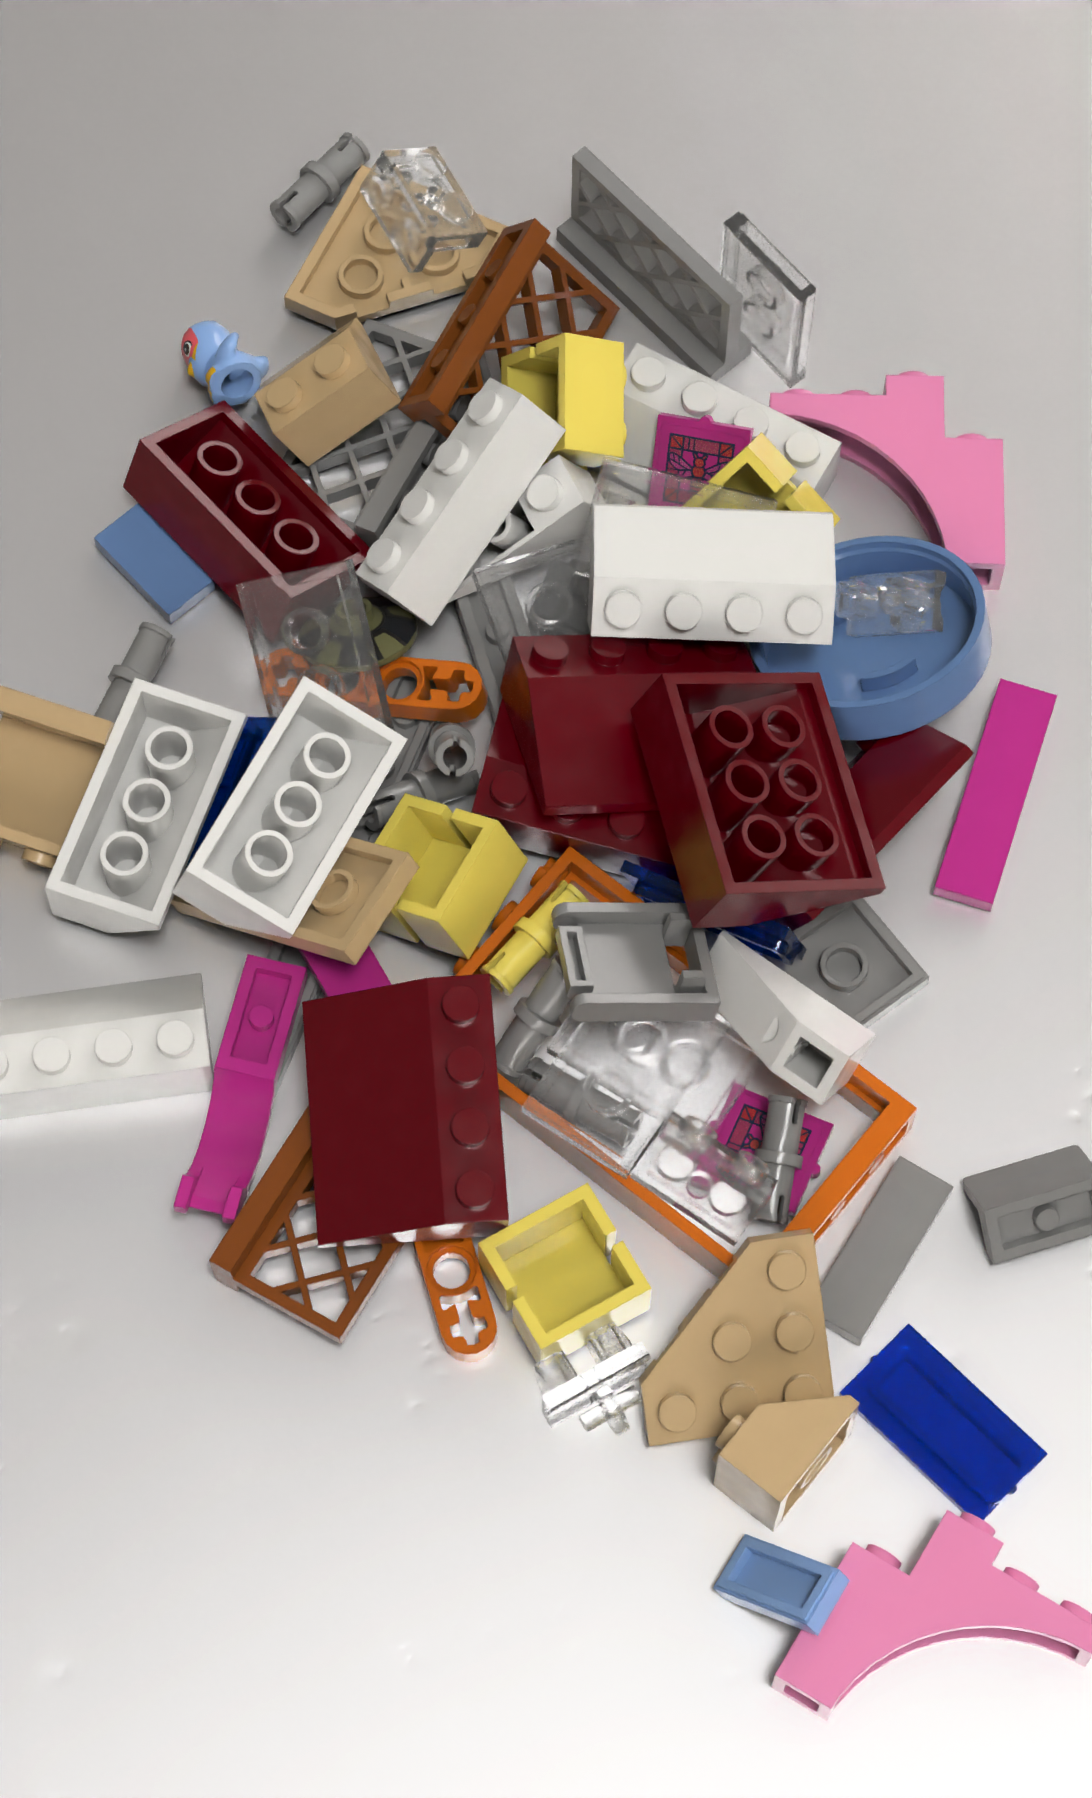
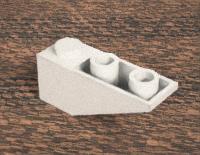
[448,454,606,603]
[709,931,876,1105]

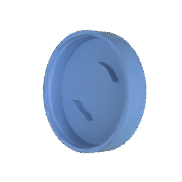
[749,536,992,741]

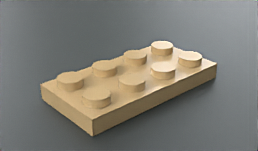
[171,837,419,965]

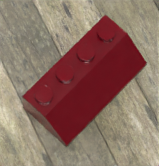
[123,400,370,643]
[763,724,974,939]

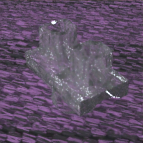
[835,569,946,638]
[534,1321,651,1436]

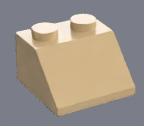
[254,317,402,467]
[712,1395,860,1532]

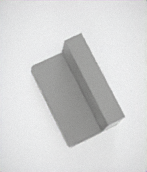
[963,1145,1092,1264]

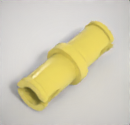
[480,880,589,996]

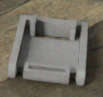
[551,902,721,1022]

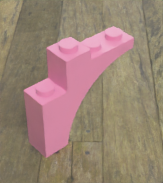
[769,371,1005,590]
[771,1510,1092,1721]

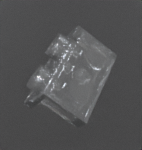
[360,146,488,273]
[630,1111,778,1246]

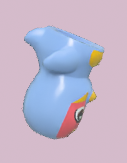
[181,321,269,406]

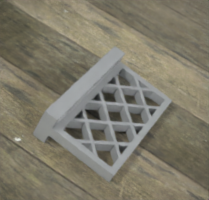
[556,146,752,381]
[283,318,491,547]

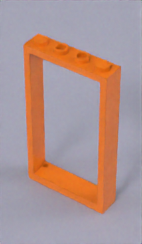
[452,846,917,1279]

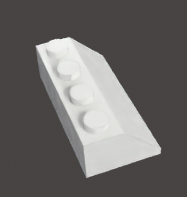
[588,343,842,499]
[355,377,566,626]
[587,503,836,645]
[172,676,408,939]
[44,678,248,933]
[0,973,214,1120]

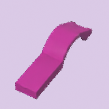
[173,954,308,1224]

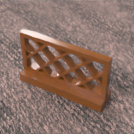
[397,218,620,438]
[209,1105,405,1344]

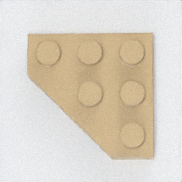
[284,164,508,330]
[639,1228,834,1446]

